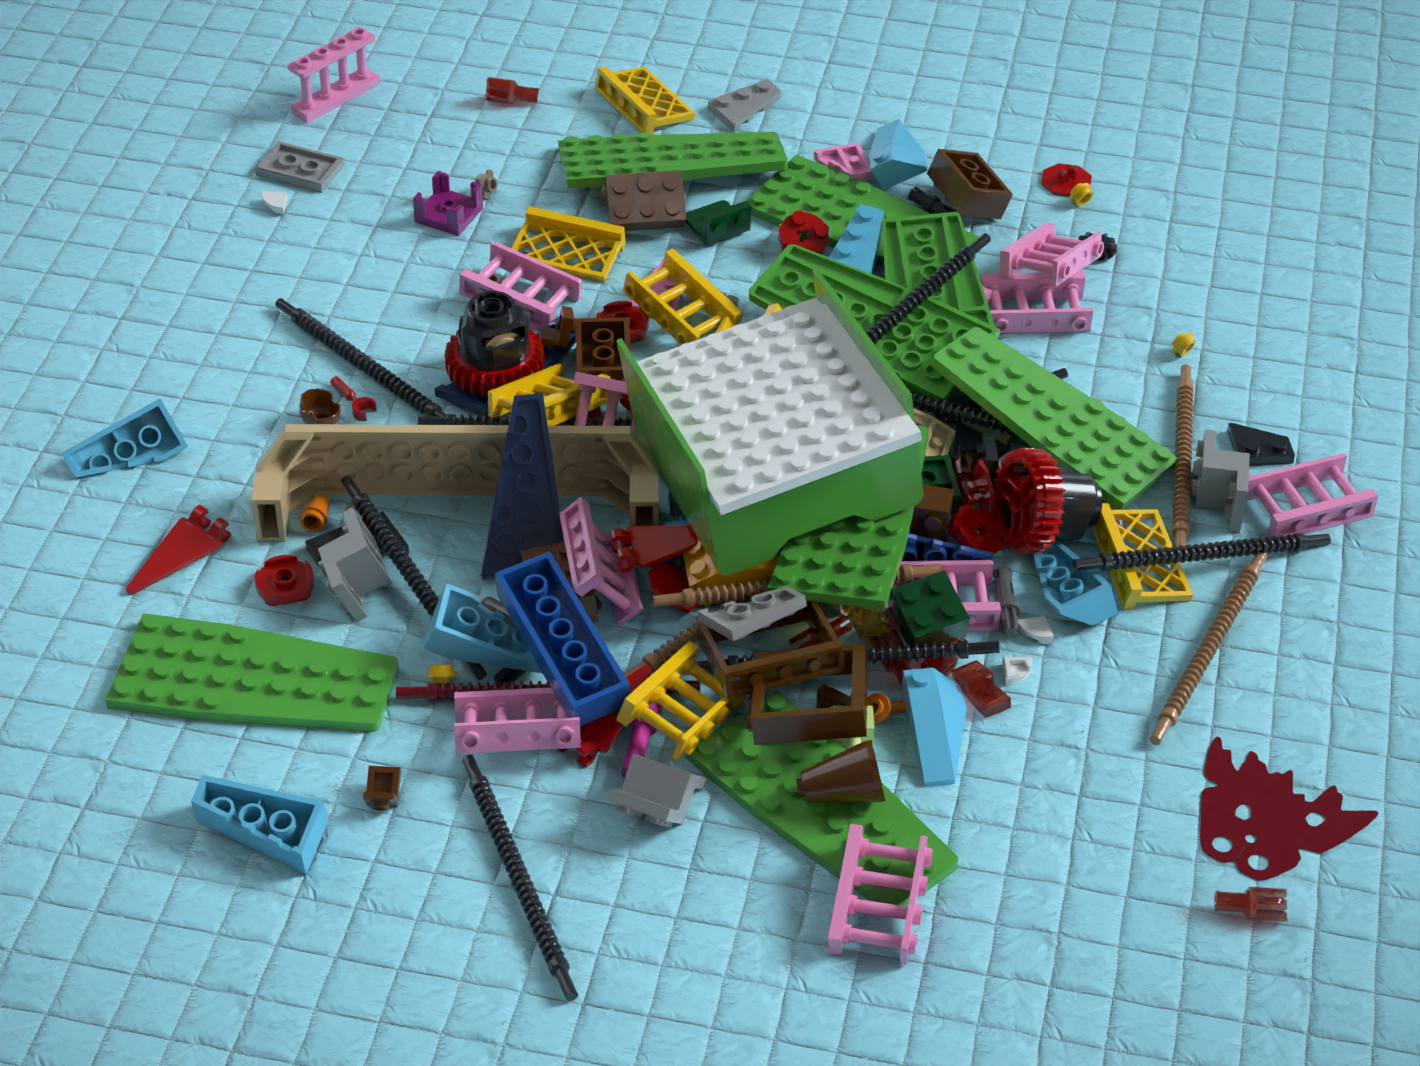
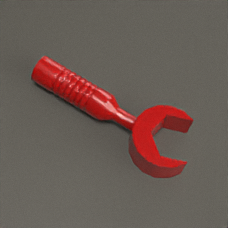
[330,376,377,421]

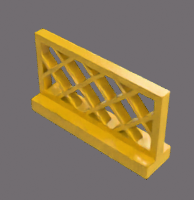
[595,66,696,135]
[511,206,626,282]
[1091,503,1193,609]

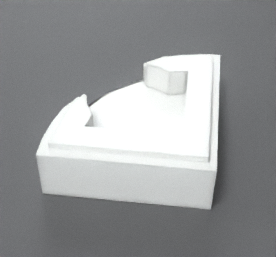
[262,191,288,215]
[1018,616,1054,644]
[1002,657,1033,686]

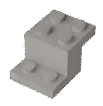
[1191,429,1250,533]
[318,507,391,622]
[608,754,707,827]

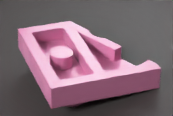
[813,143,874,181]

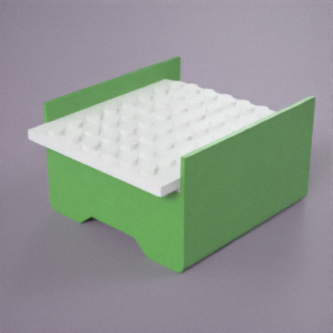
[616,269,924,576]

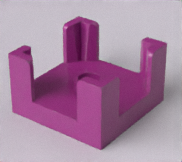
[413,171,483,236]

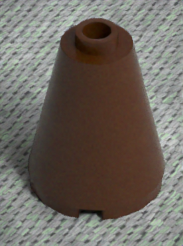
[796,740,886,803]

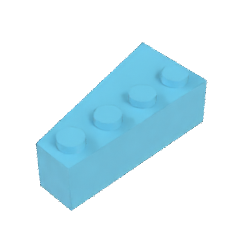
[829,204,884,275]
[191,775,328,875]

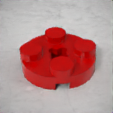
[777,210,829,255]
[596,301,649,342]
[948,504,1004,556]
[254,555,314,606]

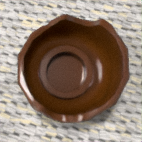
[299,388,341,424]

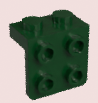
[686,200,751,245]

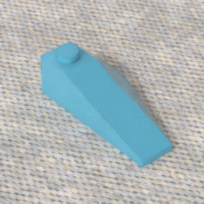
[901,668,967,787]

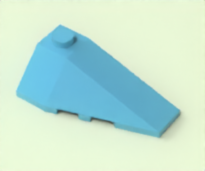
[869,119,928,190]
[61,398,189,478]
[1033,540,1118,626]
[423,583,543,674]

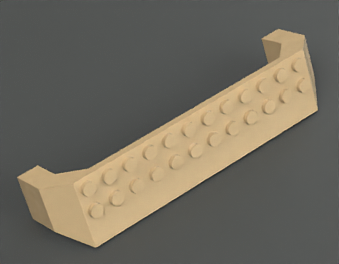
[251,424,659,542]

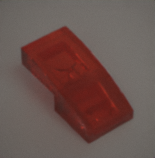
[952,660,1011,718]

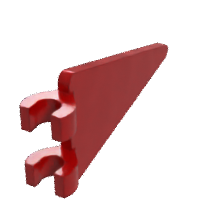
[126,505,232,595]
[610,525,700,573]
[557,665,652,768]

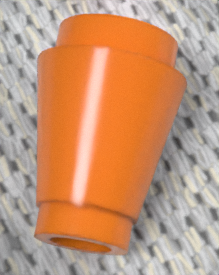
[299,494,331,532]

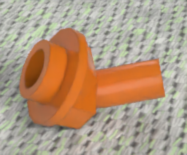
[867,693,906,723]

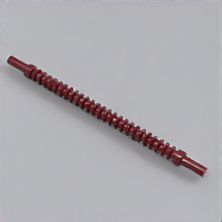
[396,680,700,702]

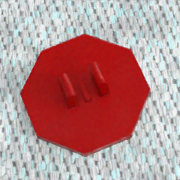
[1041,163,1092,197]
[967,460,995,516]
[648,563,703,613]

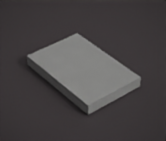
[255,141,345,193]

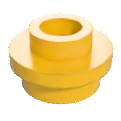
[1069,183,1093,206]
[1172,332,1196,357]
[426,664,457,683]

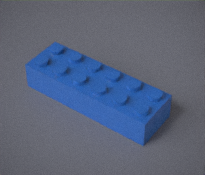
[495,551,630,726]

